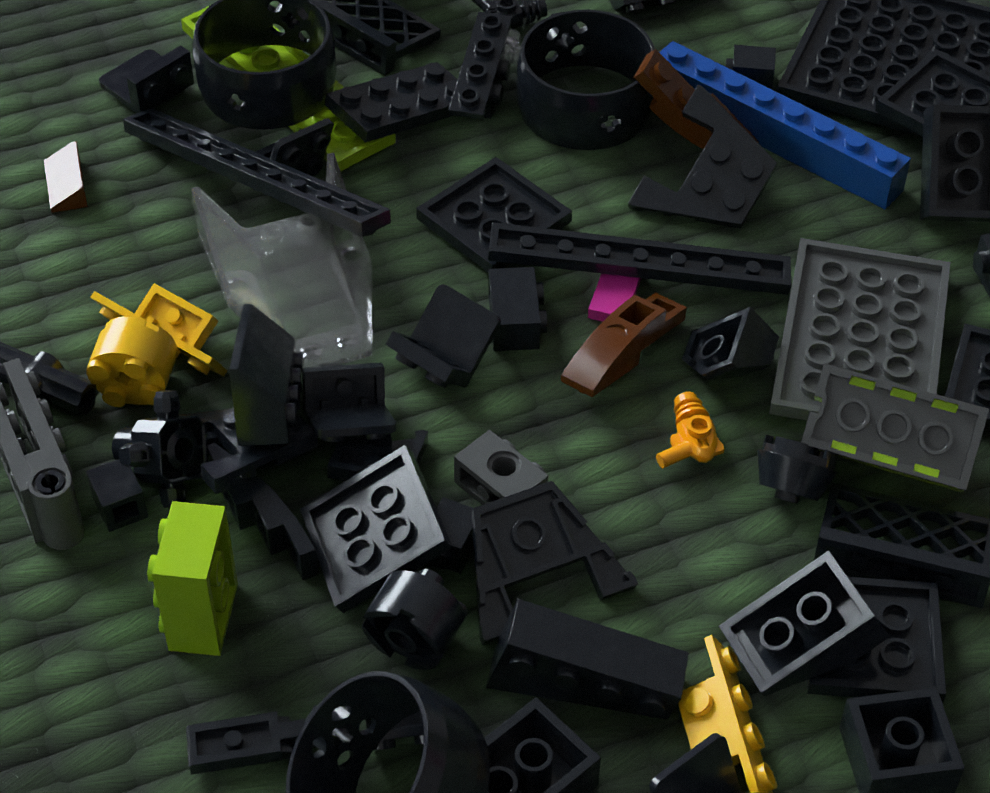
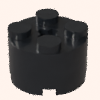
[362,569,468,670]

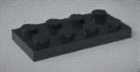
[324,62,458,143]

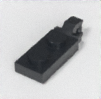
[186,711,317,775]

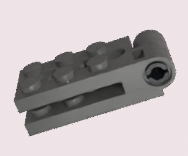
[0,358,85,550]

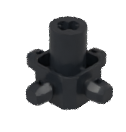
[112,390,219,508]

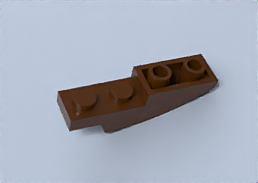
[634,49,759,149]
[561,292,687,397]

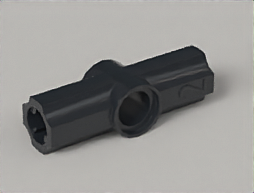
[0,342,99,415]

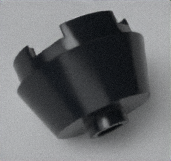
[757,434,839,504]

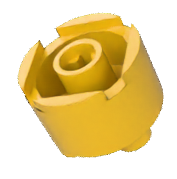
[86,317,178,407]

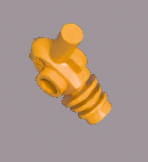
[656,392,724,469]

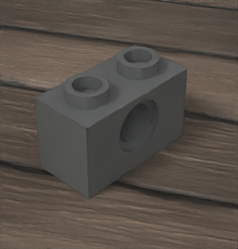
[454,430,548,505]

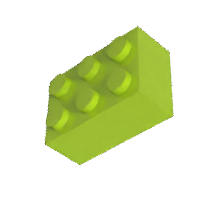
[147,501,238,656]

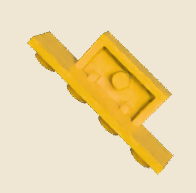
[90,283,228,377]
[678,635,777,793]

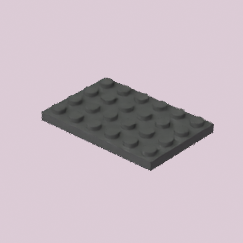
[769,238,951,421]

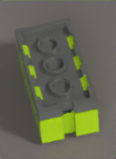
[801,363,989,492]

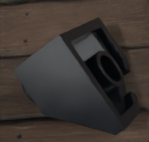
[682,307,779,380]

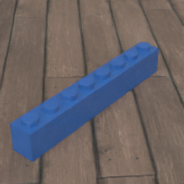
[659,41,911,209]

